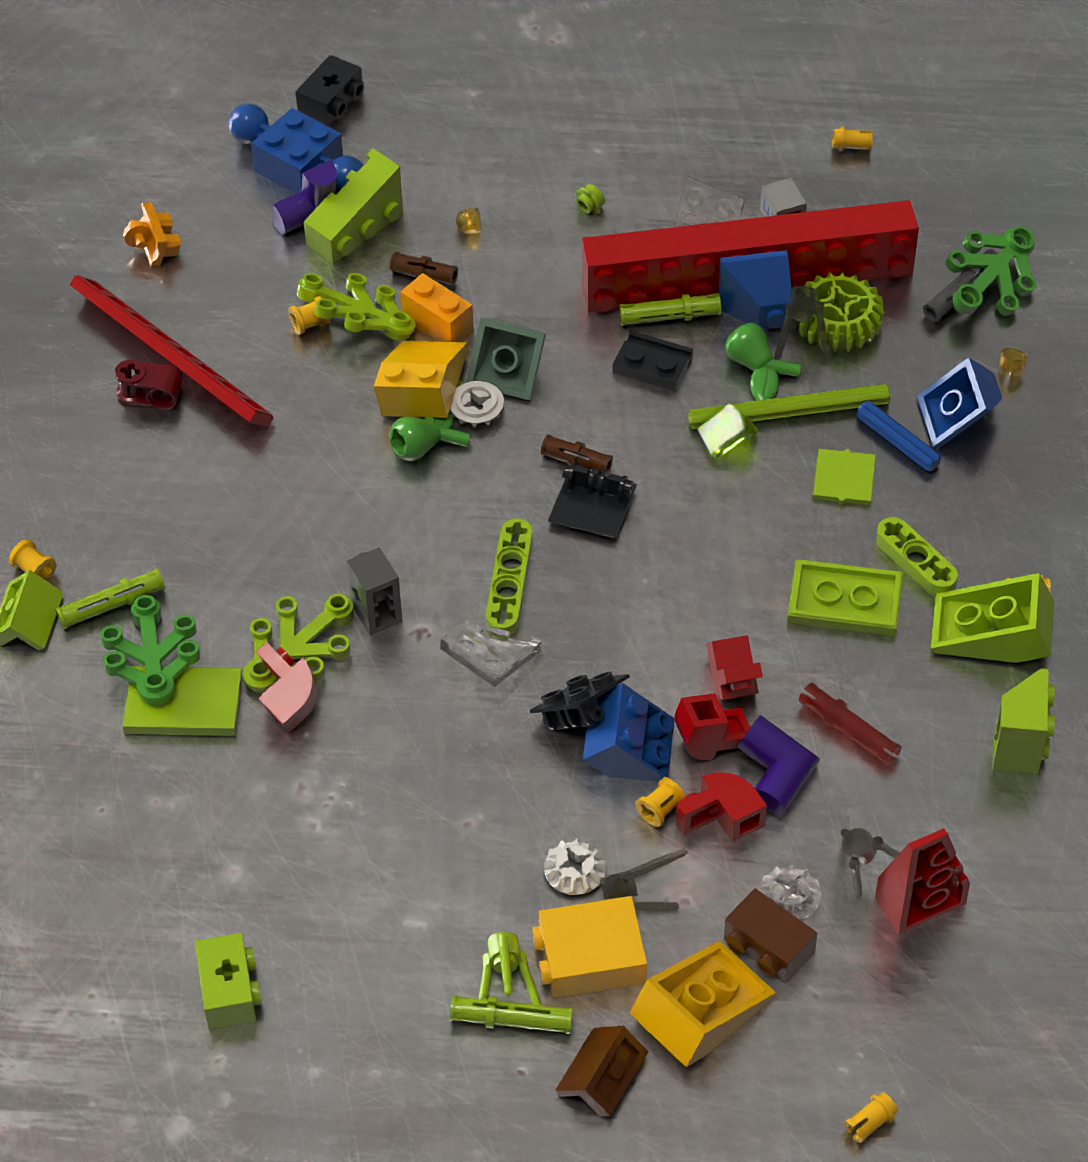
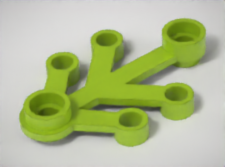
[296,273,416,340]
[243,593,354,693]

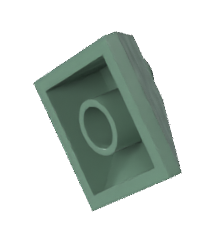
[466,317,546,400]

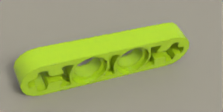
[486,518,533,639]

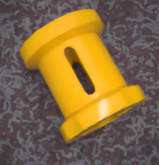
[288,296,331,335]
[9,539,57,581]
[635,777,686,827]

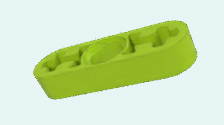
[876,517,958,597]

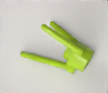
[479,932,542,1005]

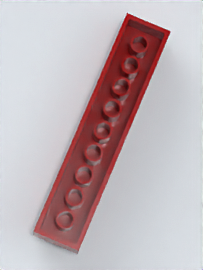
[582,200,919,313]

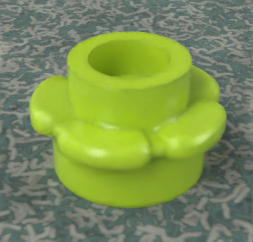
[576,184,605,214]

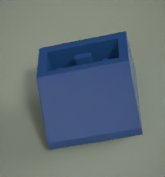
[583,683,674,782]

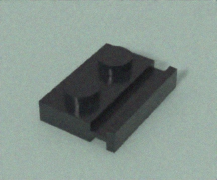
[612,330,693,392]

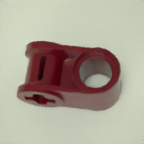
[115,360,183,410]

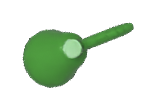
[725,323,801,401]
[389,411,470,461]

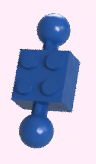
[228,104,363,194]

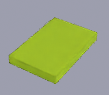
[787,559,903,636]
[122,666,243,736]

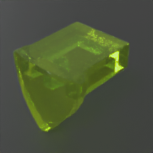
[698,403,758,459]

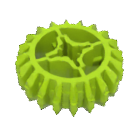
[793,272,885,353]

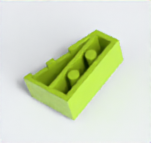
[304,148,403,264]

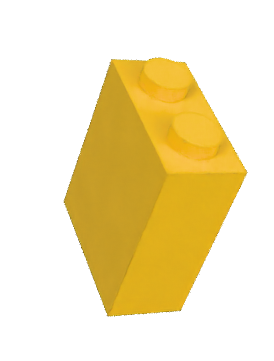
[532,896,647,999]

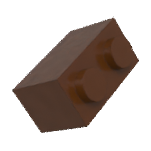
[724,888,818,984]

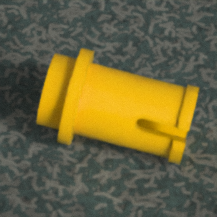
[832,126,873,151]
[844,1092,898,1143]

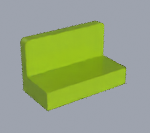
[0,570,63,650]

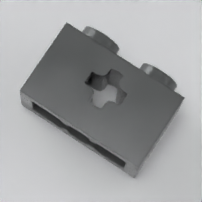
[347,547,403,636]

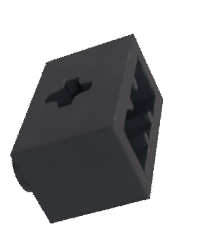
[295,55,364,127]

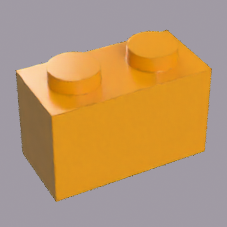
[400,273,474,342]

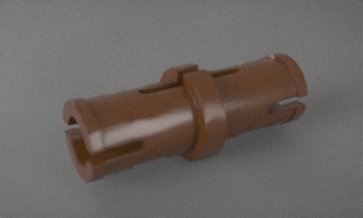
[390,252,459,287]
[541,434,613,474]

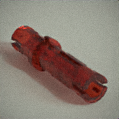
[798,682,902,766]

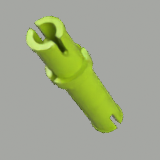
[619,293,722,326]
[55,568,166,629]
[450,995,573,1034]

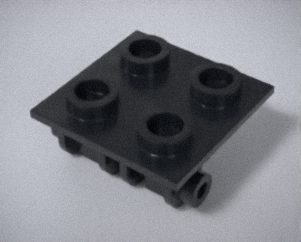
[548,463,637,538]
[530,671,630,730]

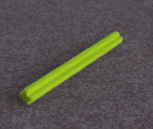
[688,384,891,430]

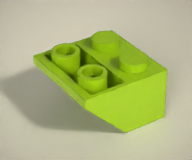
[993,668,1055,774]

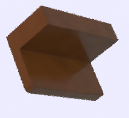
[556,1025,649,1117]

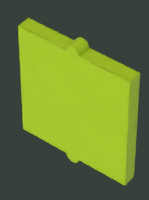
[813,449,876,506]

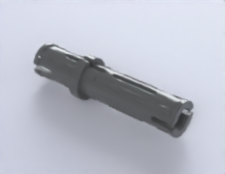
[923,249,998,322]

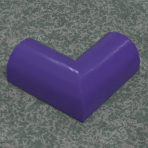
[273,161,337,235]
[737,715,820,819]

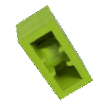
[194,932,262,1029]

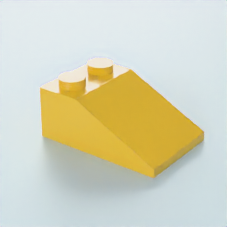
[374,341,469,418]
[629,940,776,1067]

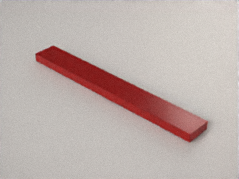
[69,275,274,427]

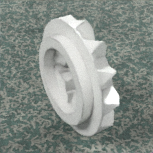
[450,381,504,428]
[544,837,606,895]

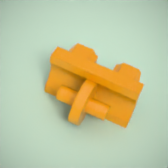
[123,202,181,266]

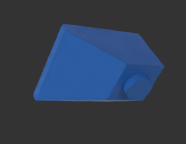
[718,250,793,329]
[917,357,1003,449]

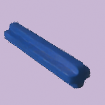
[857,401,941,472]

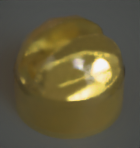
[455,208,481,234]
[998,348,1028,377]

